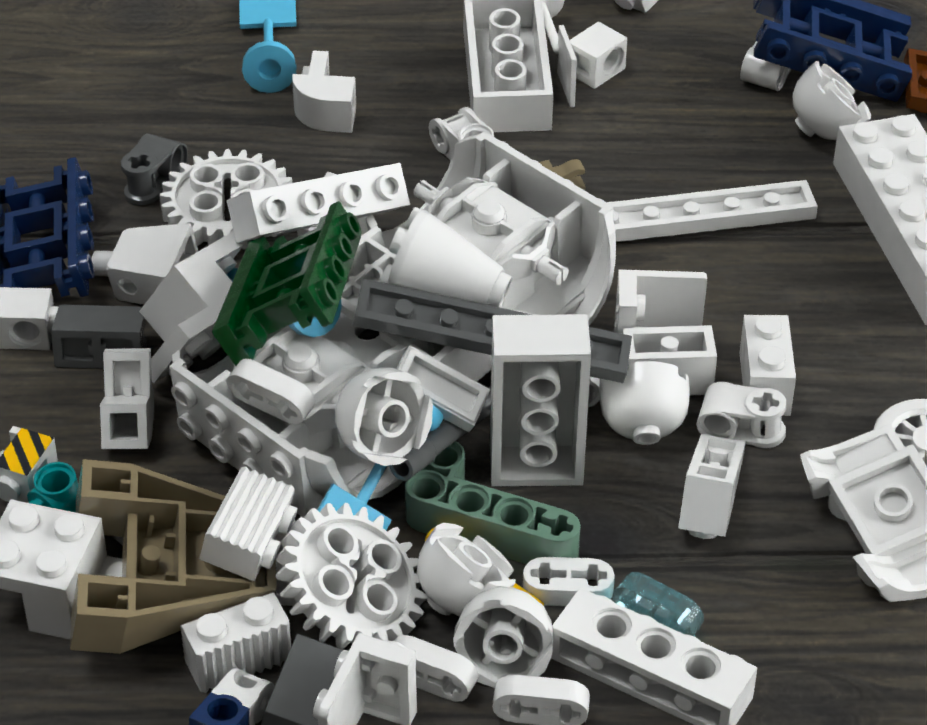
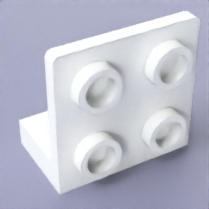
[614,270,707,334]

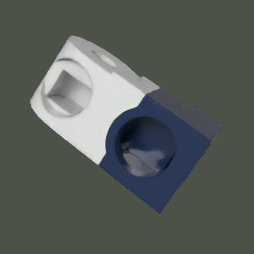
[189,668,274,725]

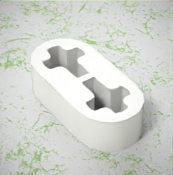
[226,359,316,425]
[523,557,615,606]
[394,635,479,702]
[492,675,590,725]

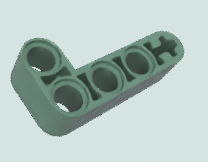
[405,441,581,564]

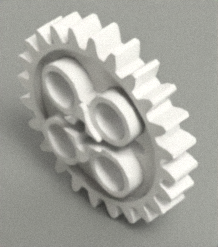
[160,149,292,249]
[276,503,428,650]

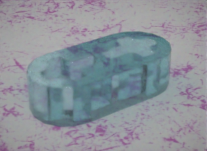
[613,572,704,636]

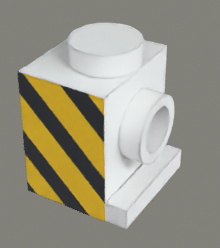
[0,426,58,503]

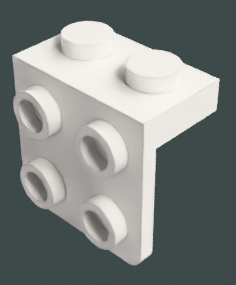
[313,633,417,725]

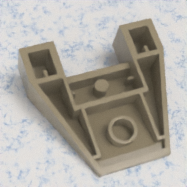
[70,459,277,654]

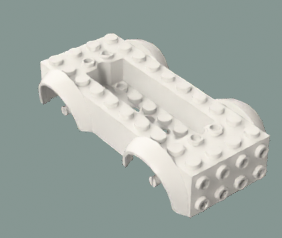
[169,131,616,518]

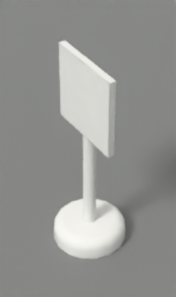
[541,0,577,107]

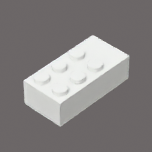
[463,0,553,132]
[490,314,591,486]

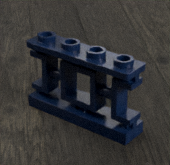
[753,0,912,102]
[0,157,95,297]

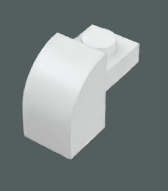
[292,51,356,133]
[100,348,154,449]

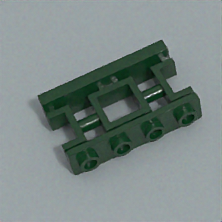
[212,201,362,366]

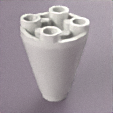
[380,207,513,308]

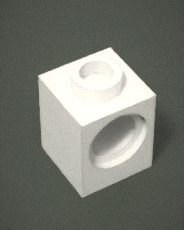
[570,21,627,89]
[0,287,59,350]

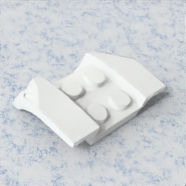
[800,424,927,602]

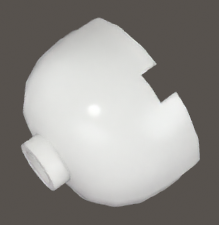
[792,61,871,140]
[599,361,690,445]
[335,367,433,466]
[417,523,516,616]
[453,587,553,688]

